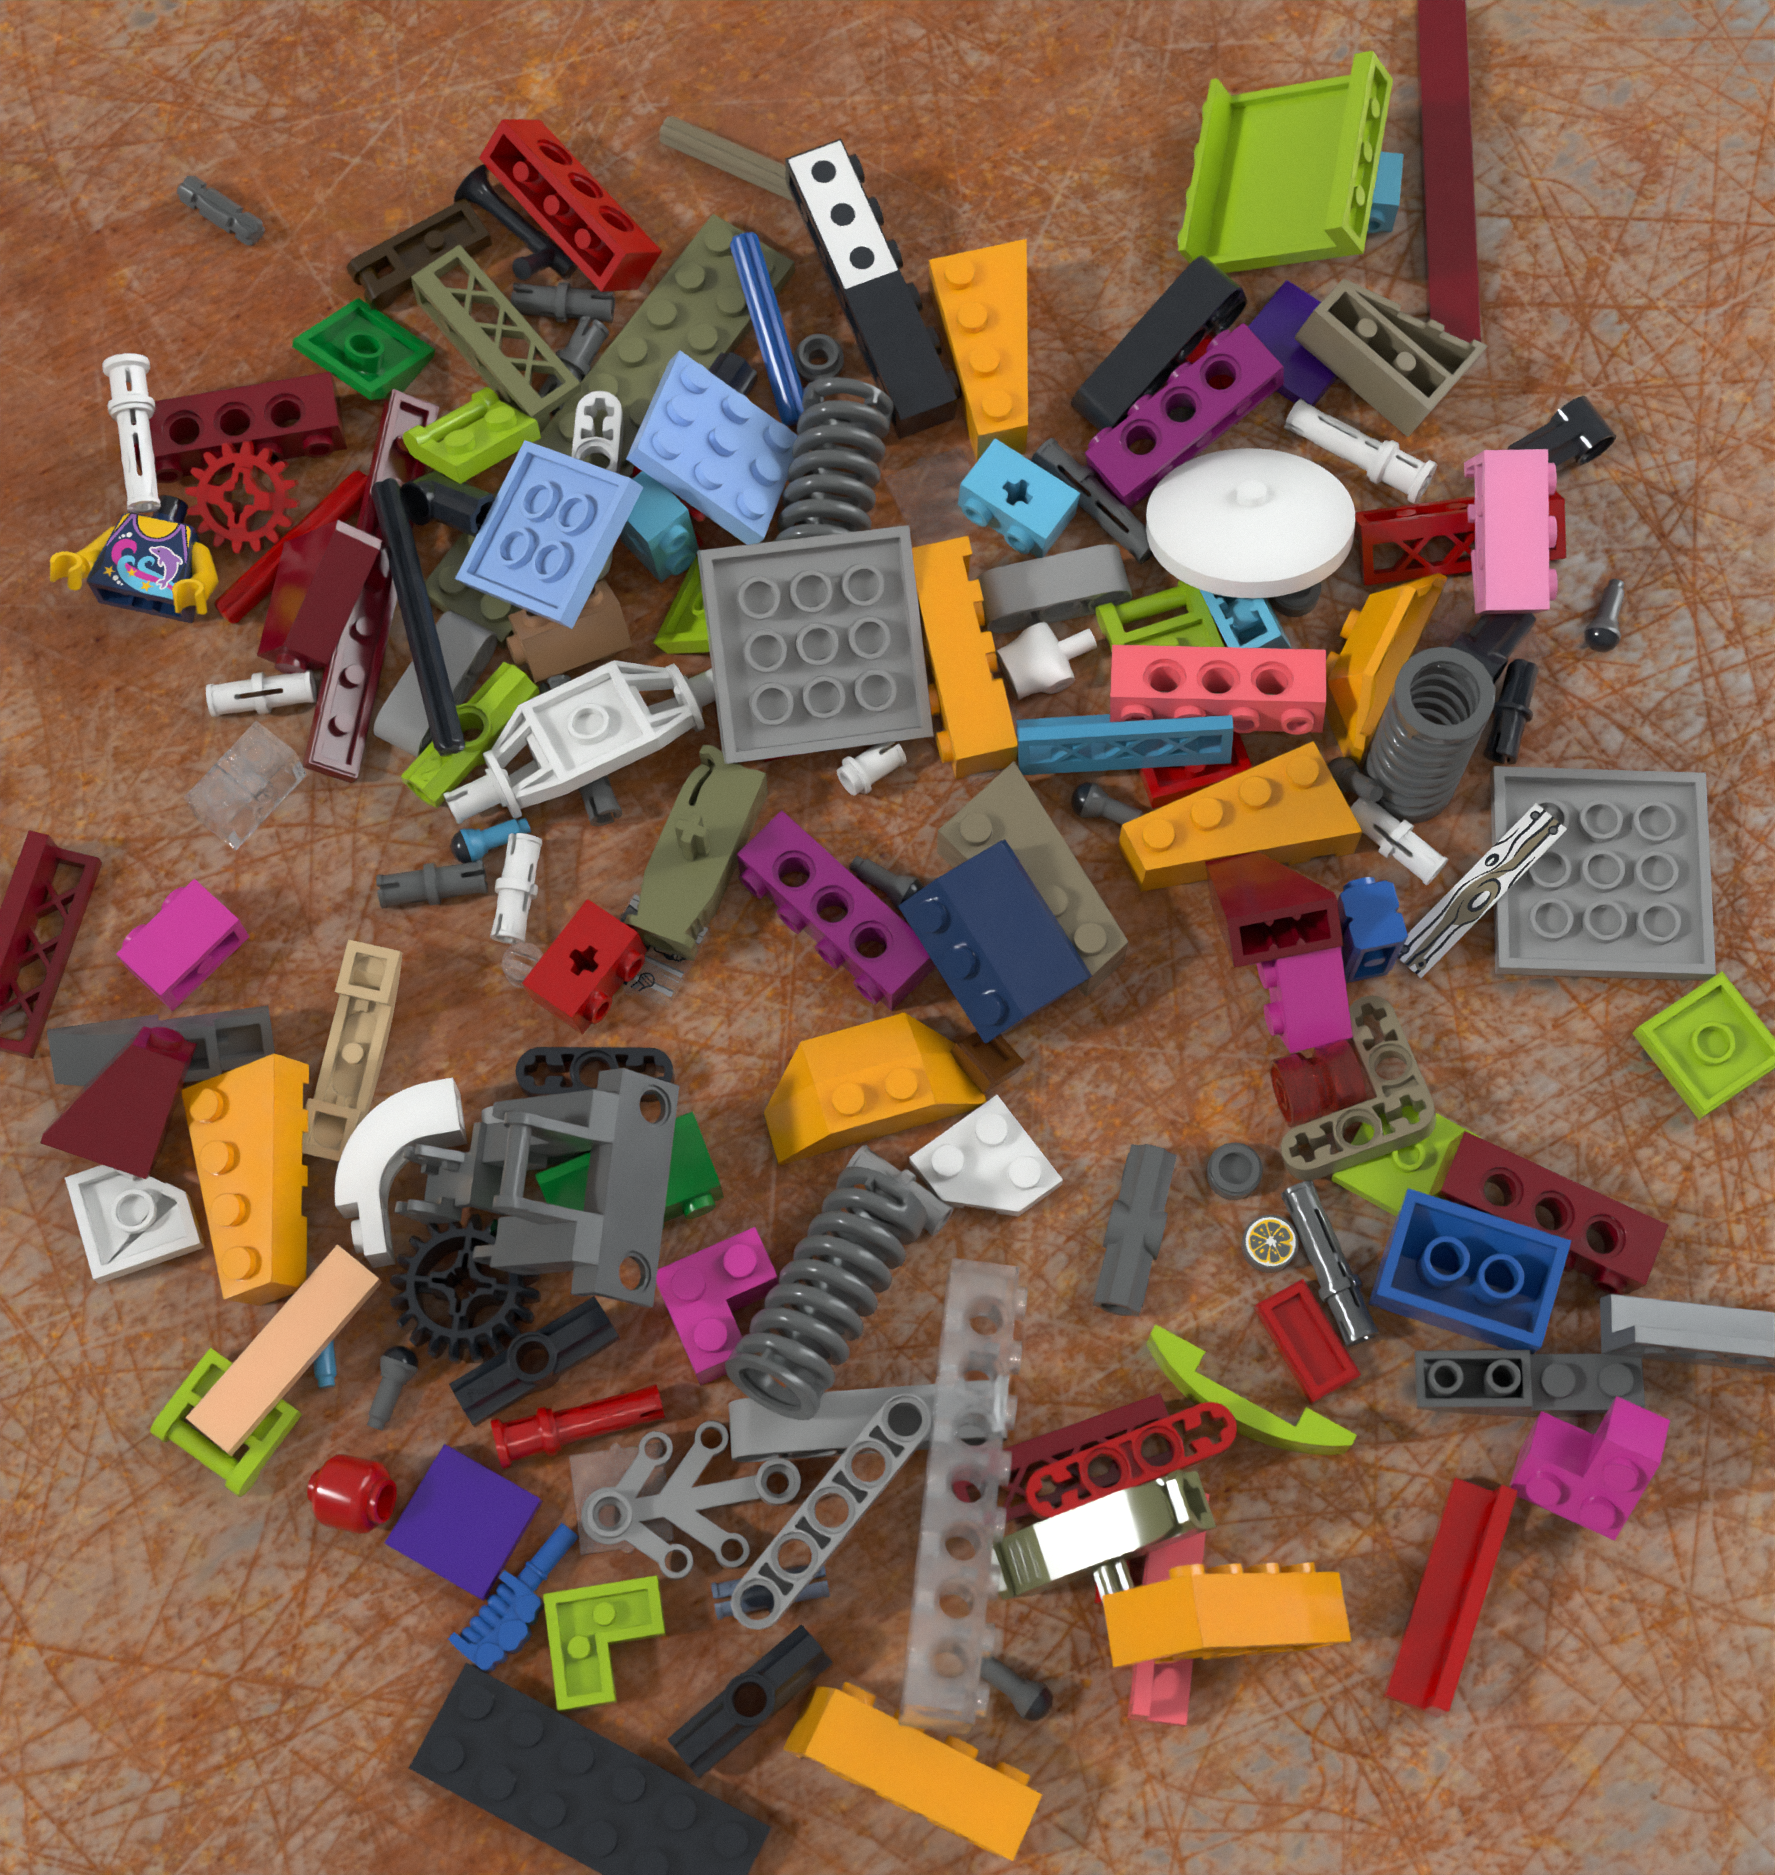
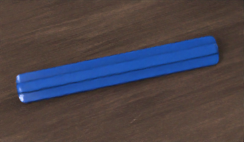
[730,232,804,426]

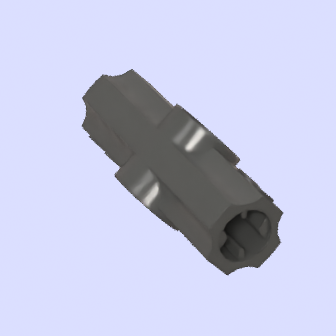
[1093,1144,1177,1317]

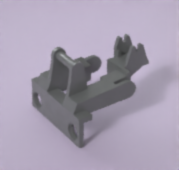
[395,1068,680,1308]

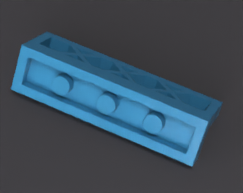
[1016,714,1234,775]

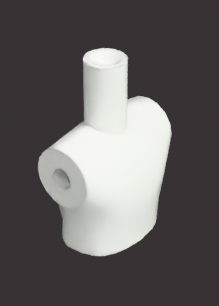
[996,622,1097,700]

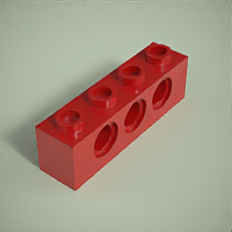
[479,119,663,292]

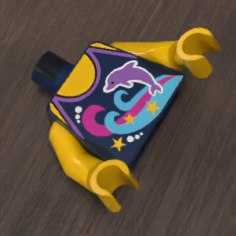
[50,495,219,624]

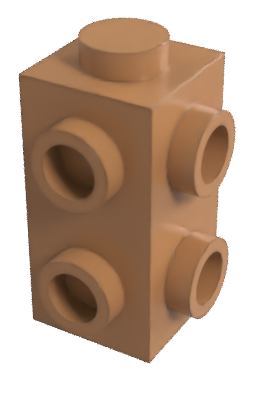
[506,580,632,683]

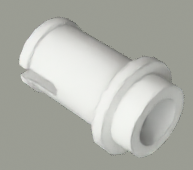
[837,741,907,796]

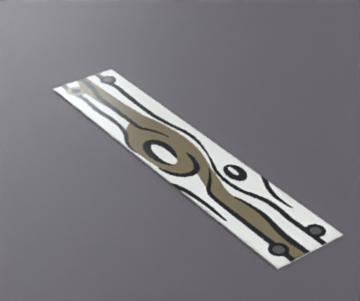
[1398,803,1567,978]

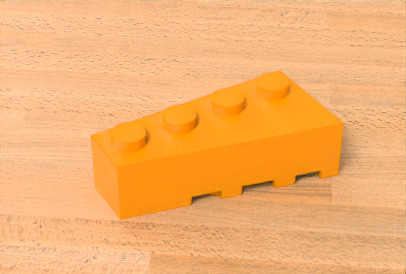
[929,239,1028,462]
[912,536,1018,779]
[1118,741,1363,892]
[181,1053,309,1306]
[1102,1563,1352,1667]
[782,1682,1043,1861]

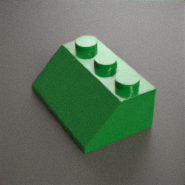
[535,1111,724,1230]

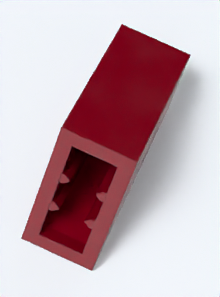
[257,520,382,674]
[1205,851,1343,968]
[40,1026,197,1180]

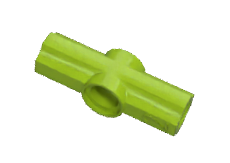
[401,662,540,808]

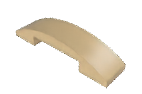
[302,939,402,1162]

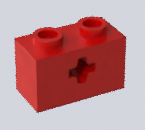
[522,899,647,1035]

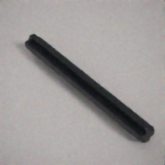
[371,478,465,757]

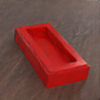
[1254,1279,1361,1405]

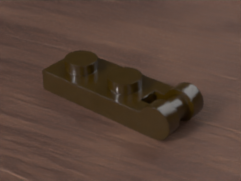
[346,198,492,311]

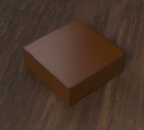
[950,1031,1025,1094]

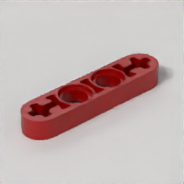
[1025,1402,1237,1520]

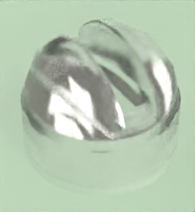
[502,942,543,988]

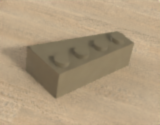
[937,761,1129,997]

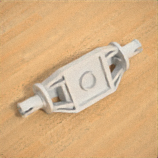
[443,660,716,824]

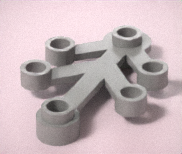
[581,1421,801,1580]

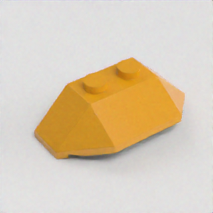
[1325,573,1448,766]
[764,1012,987,1166]

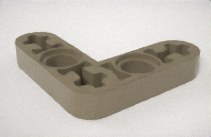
[1281,995,1437,1181]

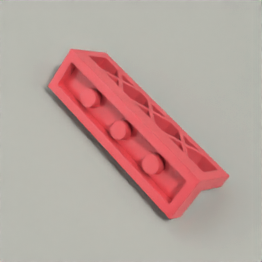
[1127,1493,1209,1727]

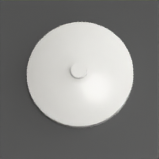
[1146,448,1355,598]

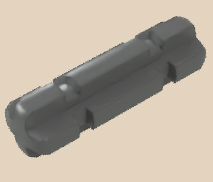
[177,175,265,246]

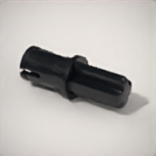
[1483,659,1539,764]

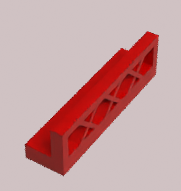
[1354,491,1566,586]
[1383,1477,1518,1718]

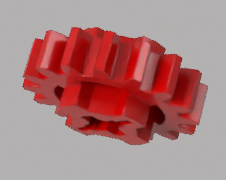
[185,441,301,553]

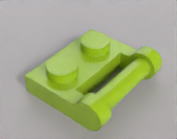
[403,387,541,484]
[1095,580,1224,652]
[150,1348,302,1497]

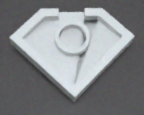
[909,1095,1063,1217]
[65,1165,205,1284]

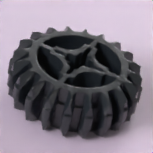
[390,1213,541,1364]

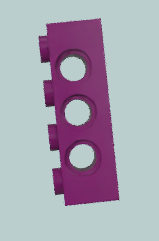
[1085,323,1284,511]
[737,811,936,1011]

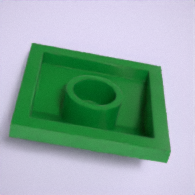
[292,298,435,400]

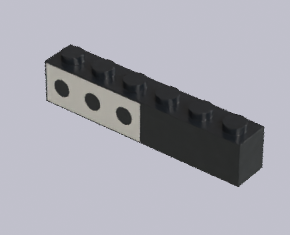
[785,139,962,440]

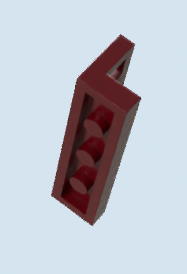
[0,830,102,1059]
[946,1393,1174,1537]

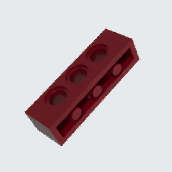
[131,372,347,484]
[1429,1131,1668,1295]

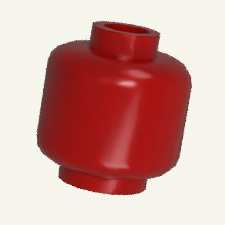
[307,1454,397,1534]

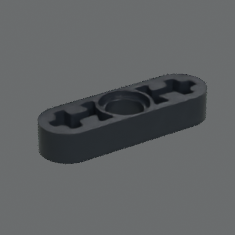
[516,1047,675,1102]

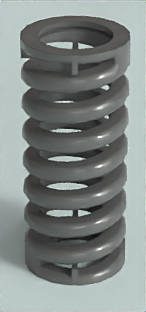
[774,377,894,541]
[1362,647,1495,824]
[725,1166,928,1420]

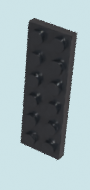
[409,1663,772,1875]

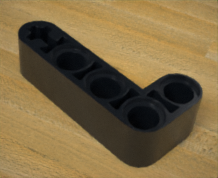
[1071,255,1247,431]

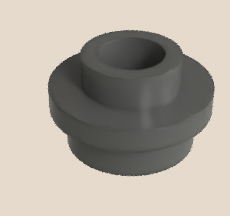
[794,334,844,383]

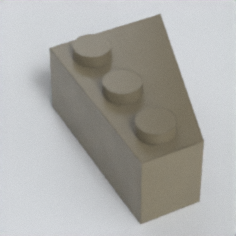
[1294,278,1488,437]

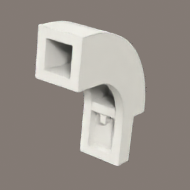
[335,1078,467,1268]

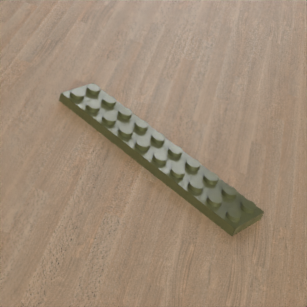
[425,214,795,650]

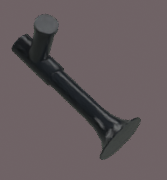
[454,164,578,280]

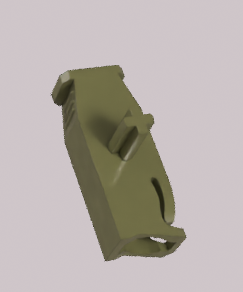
[624,745,768,961]
[985,1470,1216,1605]

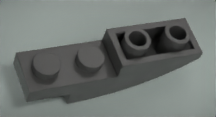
[47,1005,275,1086]
[1414,1350,1645,1418]

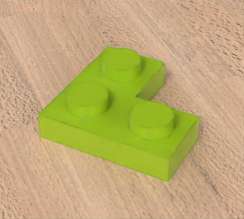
[543,1575,666,1712]

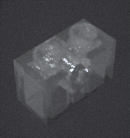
[184,721,307,851]

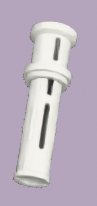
[102,353,161,513]
[1284,399,1437,504]

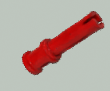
[490,1384,665,1469]

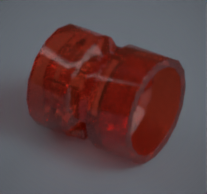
[1269,1039,1366,1128]

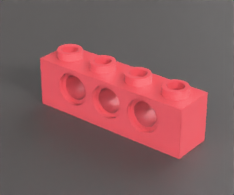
[1110,645,1326,735]

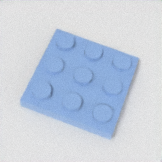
[626,350,798,545]
[455,440,643,629]

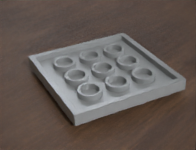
[697,525,934,764]
[1490,766,1716,981]

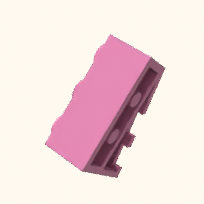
[1464,449,1558,614]

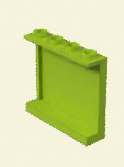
[1178,51,1393,273]

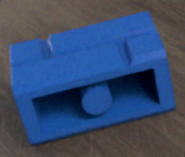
[1337,877,1408,983]

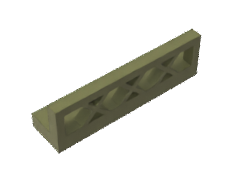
[411,244,582,434]

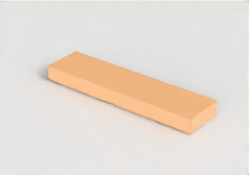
[186,1244,382,1456]

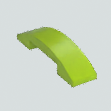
[1146,1324,1357,1455]

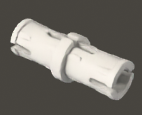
[206,670,317,717]
[1350,797,1449,885]
[490,833,543,945]

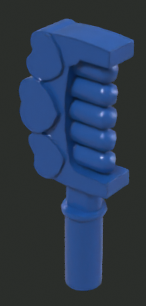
[448,1522,579,1673]

